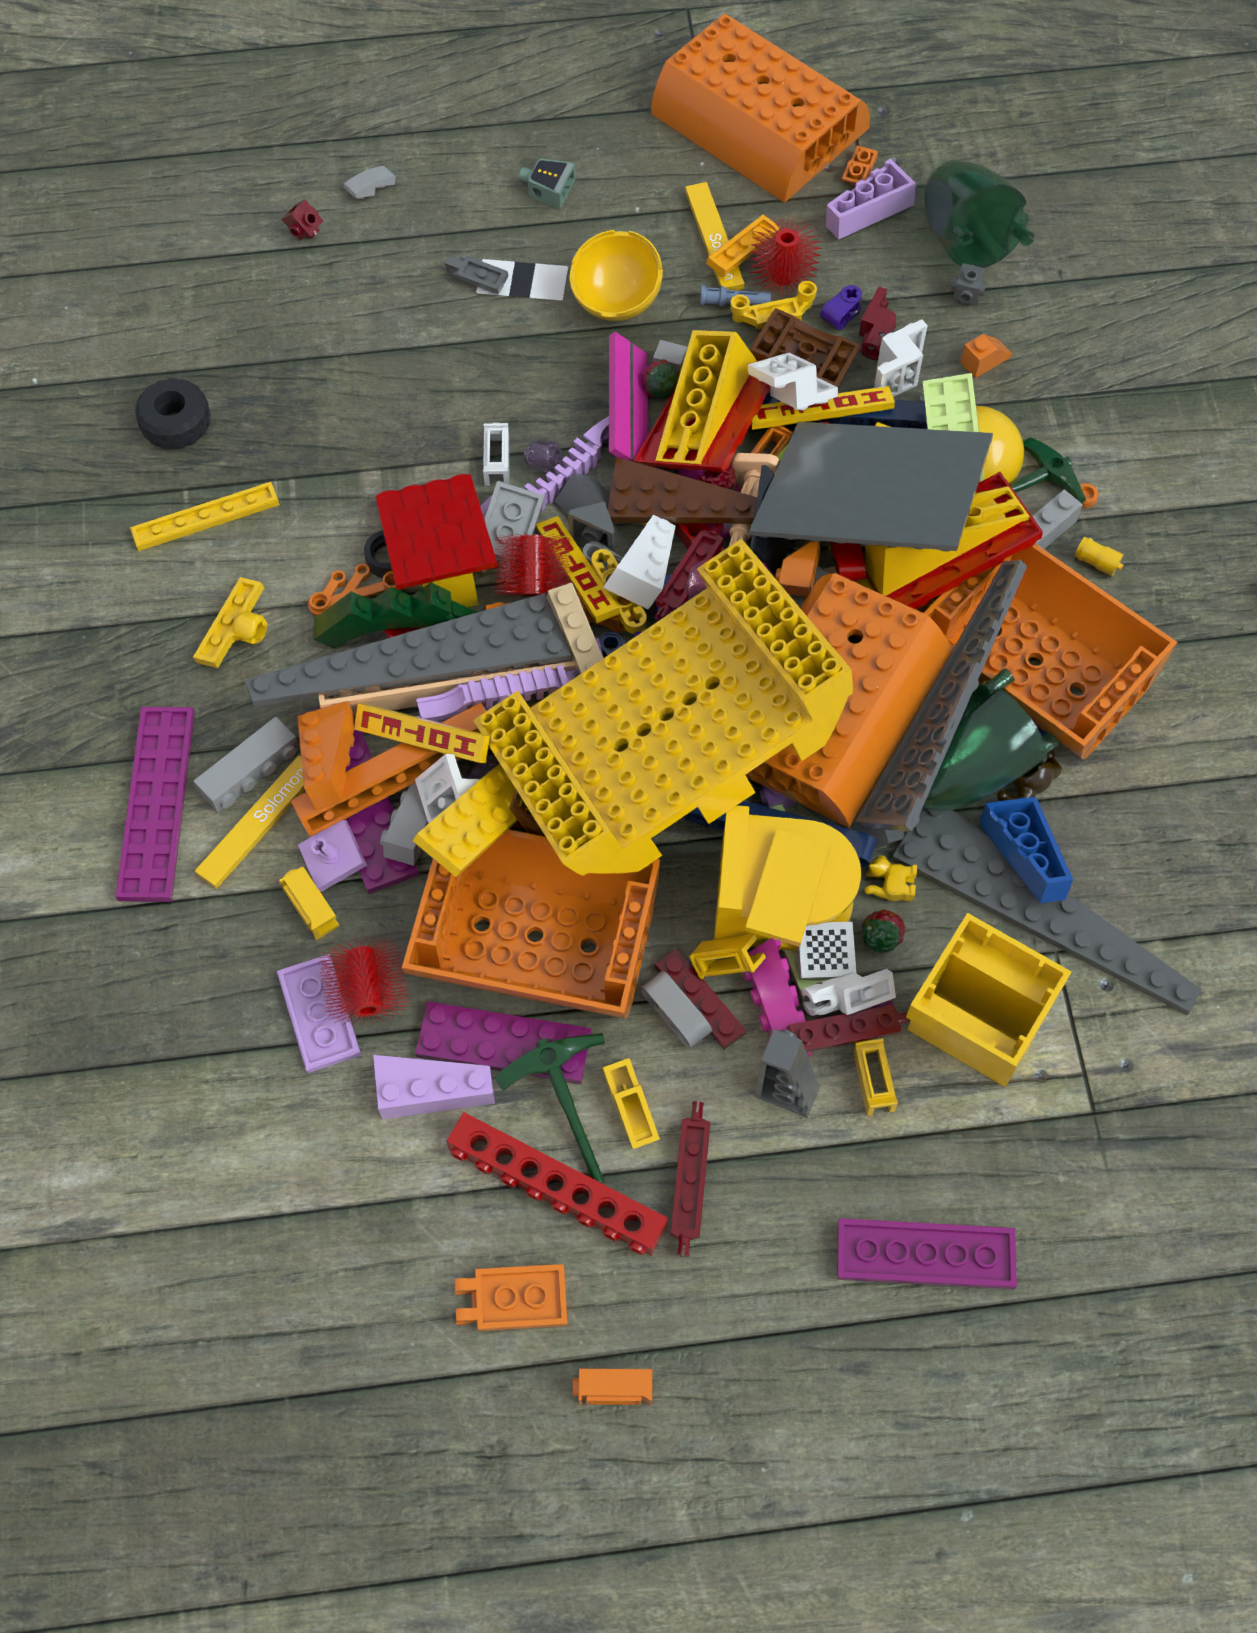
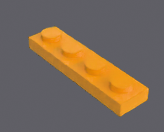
[706,215,780,277]

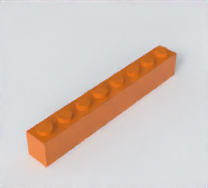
[290,702,486,837]

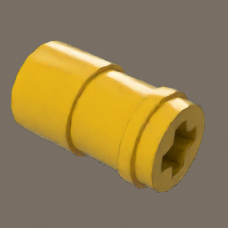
[1074,537,1124,577]

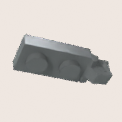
[444,256,509,295]

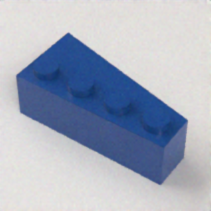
[979,797,1073,903]

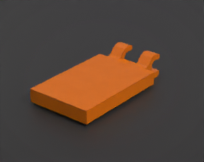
[455,1264,567,1331]

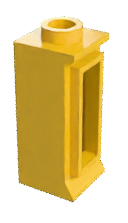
[279,866,339,940]
[689,934,766,979]
[853,1039,898,1116]

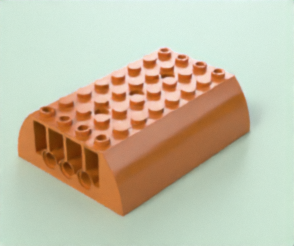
[651,13,870,203]
[924,544,1177,759]
[746,573,952,828]
[402,830,660,1019]

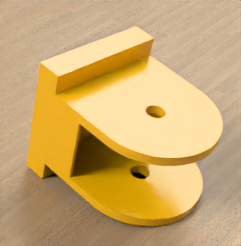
[714,805,861,951]

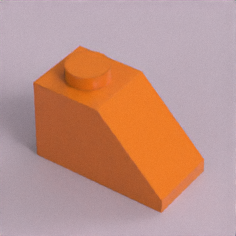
[960,334,1012,378]
[775,541,820,597]

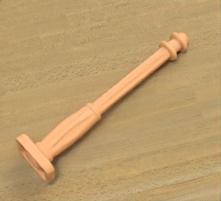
[729,453,780,546]

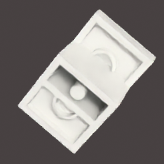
[874,319,927,397]
[748,353,838,410]
[415,754,481,824]

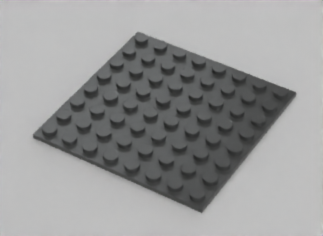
[749,422,993,551]

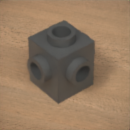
[951,263,987,305]

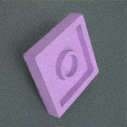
[298,819,367,892]

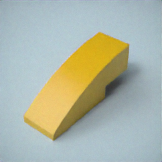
[601,1058,660,1149]

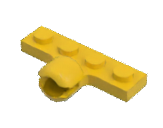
[193,577,268,668]

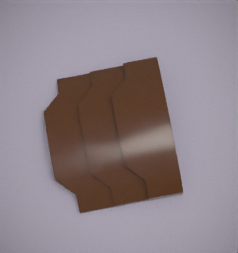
[750,308,861,389]

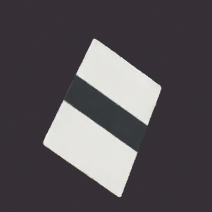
[476,259,568,301]

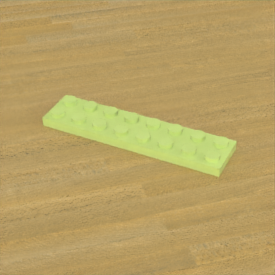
[923,373,985,483]

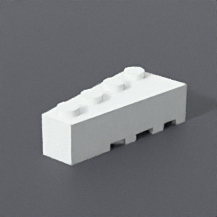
[603,515,675,609]

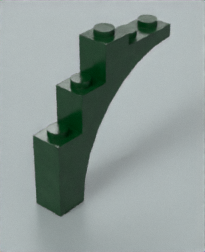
[314,582,478,649]

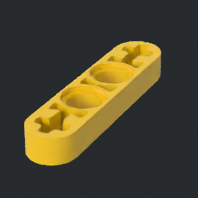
[591,549,647,634]

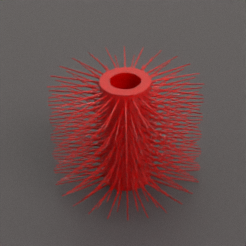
[749,215,822,299]
[494,533,571,598]
[319,936,410,1026]

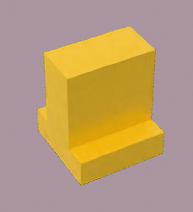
[906,913,1071,1088]

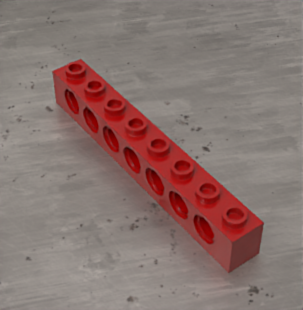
[446,1112,668,1256]

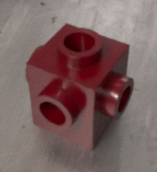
[281,200,323,241]

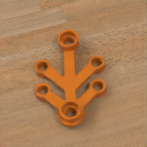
[308,563,402,616]

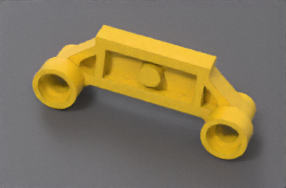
[730,281,817,330]

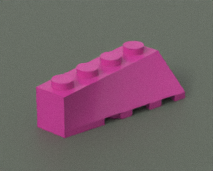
[742,938,812,1056]

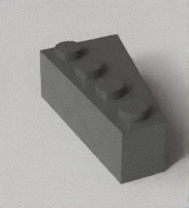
[755,1029,819,1118]

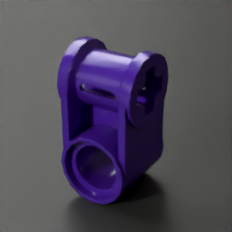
[820,285,862,330]

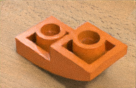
[842,145,878,185]

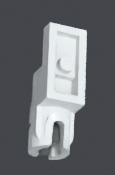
[801,969,896,1016]

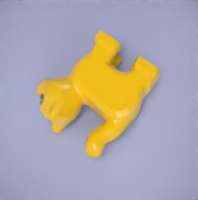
[864,855,917,902]

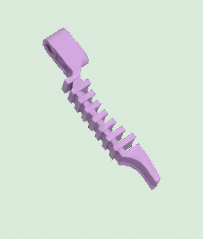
[480,416,609,519]
[416,665,580,721]

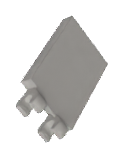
[478,481,545,579]

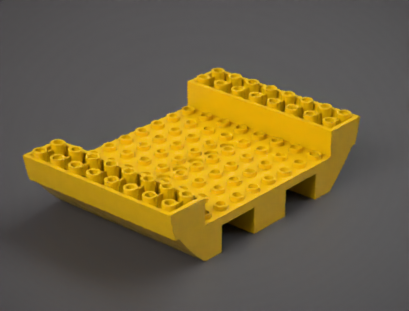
[473,538,853,876]

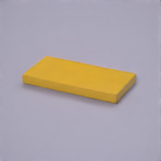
[745,828,831,947]

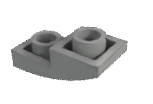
[344,166,396,199]

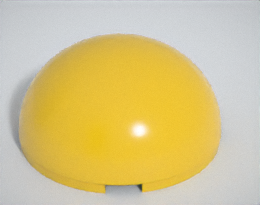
[569,230,663,321]
[976,406,1024,484]

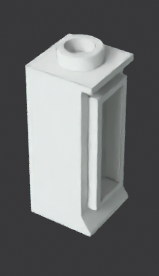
[483,422,509,486]

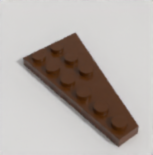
[608,457,757,524]

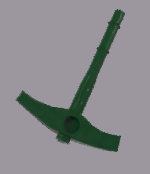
[1010,437,1086,503]
[494,1033,605,1183]

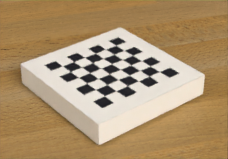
[798,922,856,980]

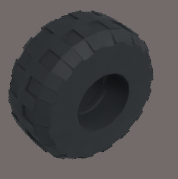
[135,378,211,449]

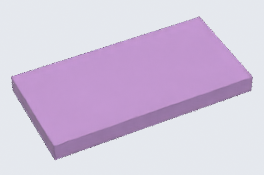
[277,954,361,1073]

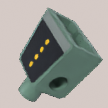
[519,158,575,210]

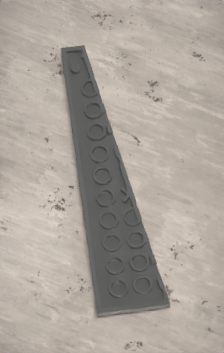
[854,560,1027,832]
[245,593,571,707]
[892,795,1201,1016]

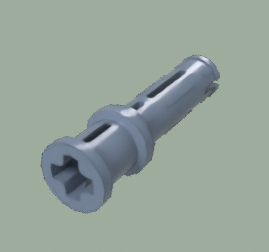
[700,284,771,308]

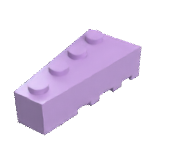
[826,159,916,240]
[373,1055,495,1119]

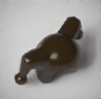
[997,749,1062,801]

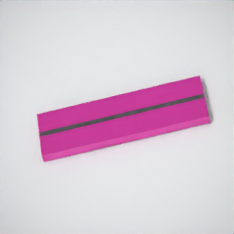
[609,332,648,462]

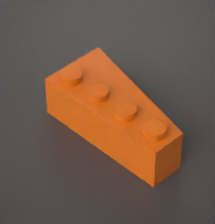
[297,701,356,810]

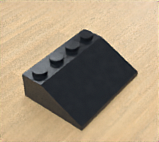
[750,465,795,576]

